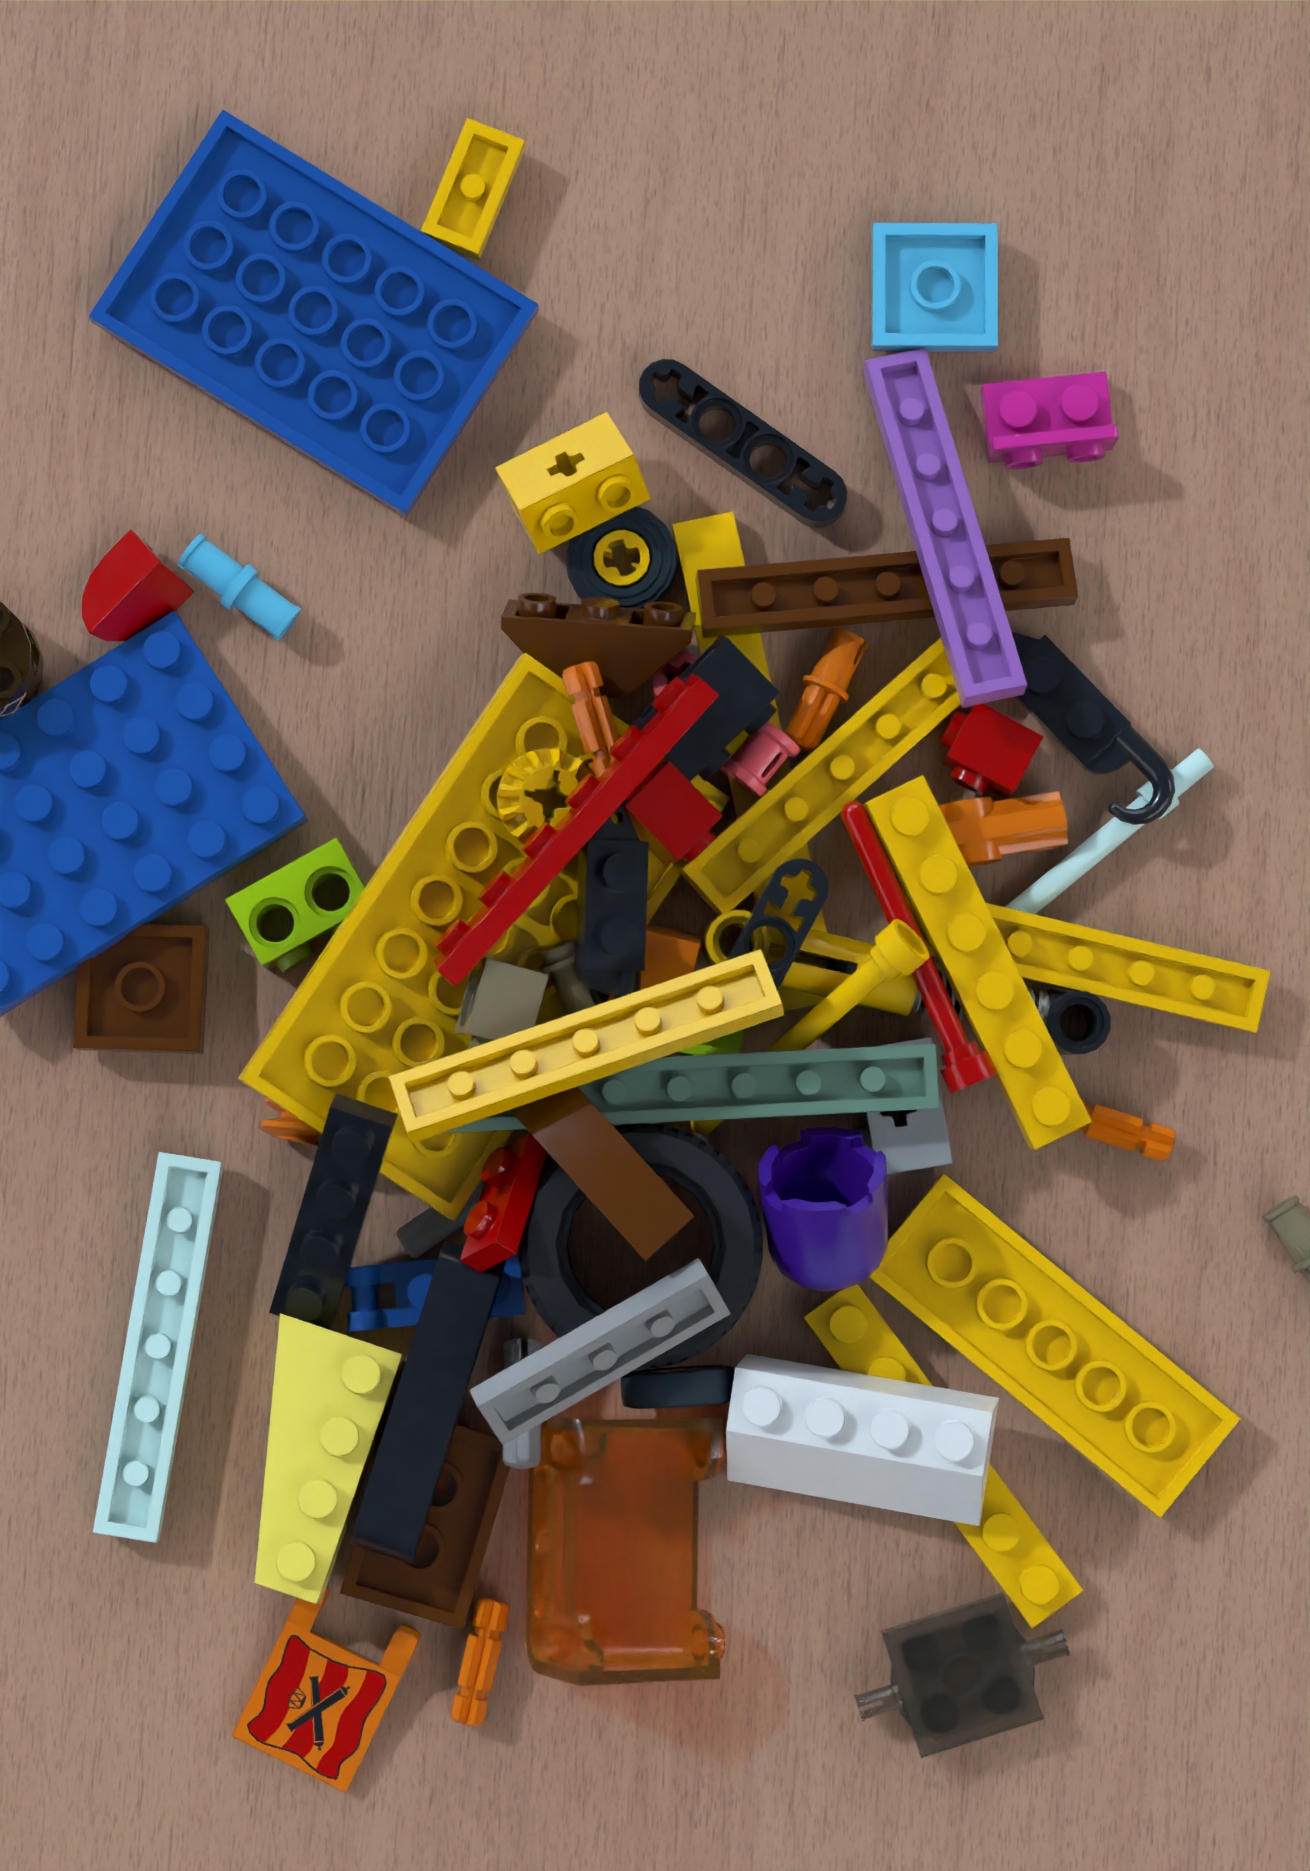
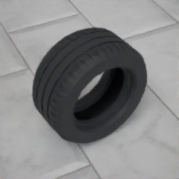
[518,1123,763,1369]

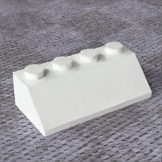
[726,1354,999,1526]

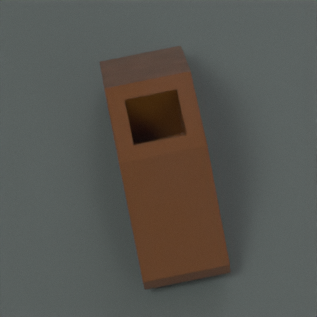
[501,593,696,699]

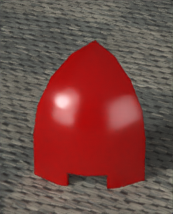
[82,529,194,641]

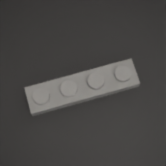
[470,1258,731,1445]

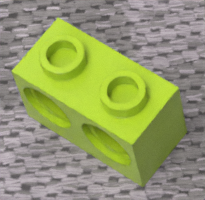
[225,837,366,973]

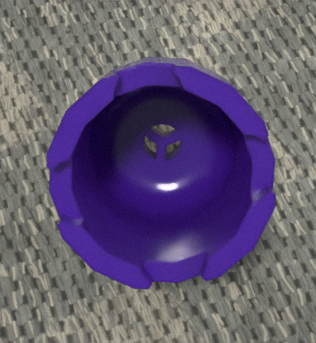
[759,1127,888,1291]

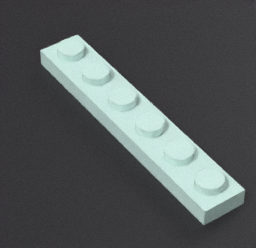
[93,1152,224,1543]

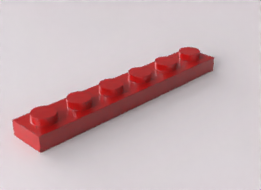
[434,673,719,987]

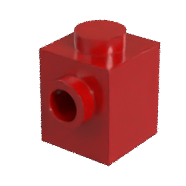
[939,703,1044,799]
[614,761,722,864]

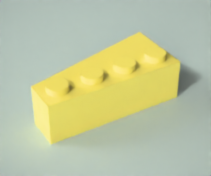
[255,1313,404,1604]

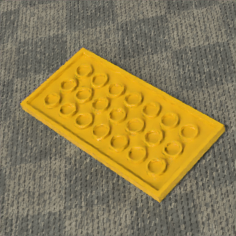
[238,653,730,1221]

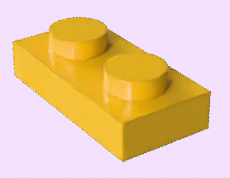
[421,118,526,260]

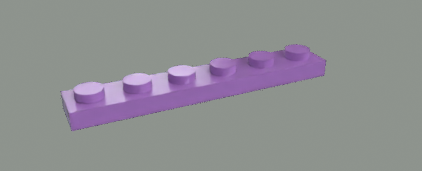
[863,348,1027,708]

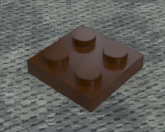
[73,924,210,1054]

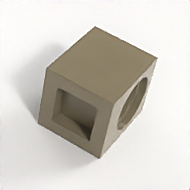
[454,958,549,1049]

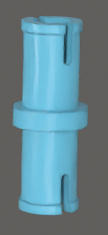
[178,533,302,641]

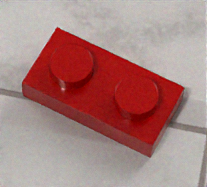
[460,1133,548,1272]

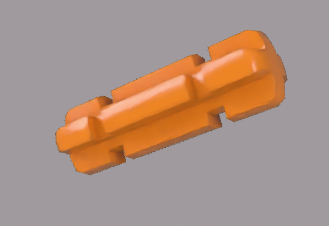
[562,661,619,779]
[1072,1099,1176,1161]
[450,1598,510,1726]

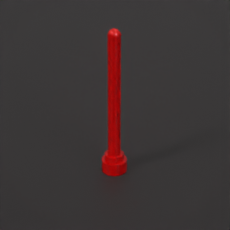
[841,801,997,1094]

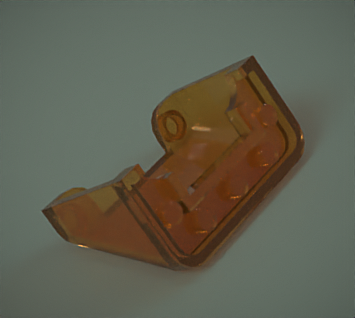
[526,1414,727,1686]

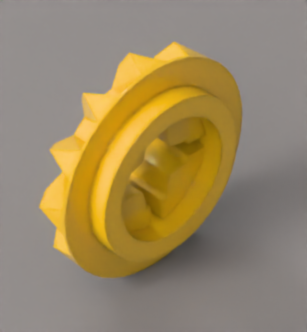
[497,749,589,845]

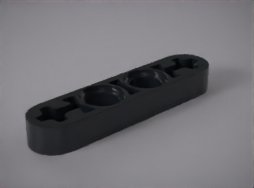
[639,359,847,528]

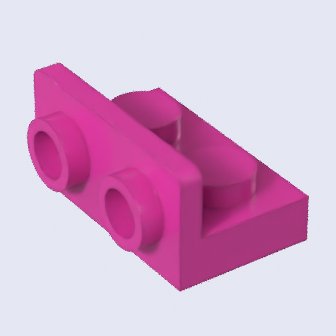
[980,371,1119,469]

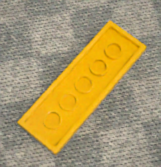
[868,1173,1241,1518]

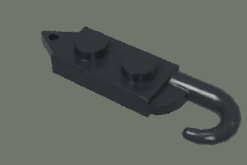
[1012,632,1175,825]
[569,804,649,1015]

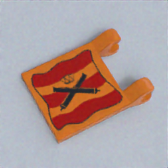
[232,1586,421,1793]

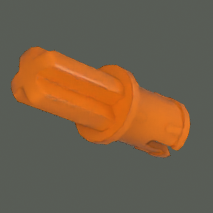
[785,627,869,752]

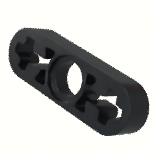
[725,859,828,1031]

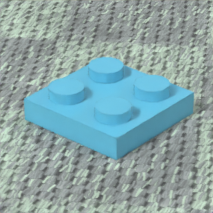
[871,223,998,352]

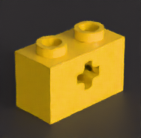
[495,412,651,554]

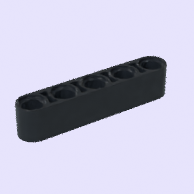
[350,1241,506,1564]

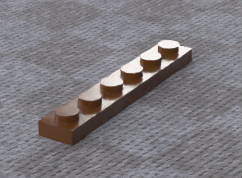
[695,538,1078,638]

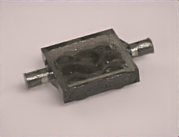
[854,1592,1070,1758]

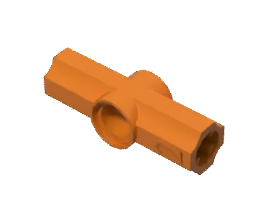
[882,791,1068,873]

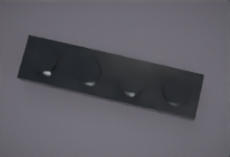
[269,1093,398,1330]

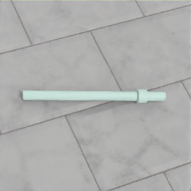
[935,748,1214,970]

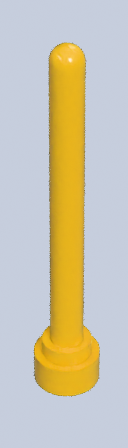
[690,919,929,1135]

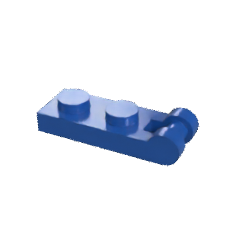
[345,1251,526,1332]

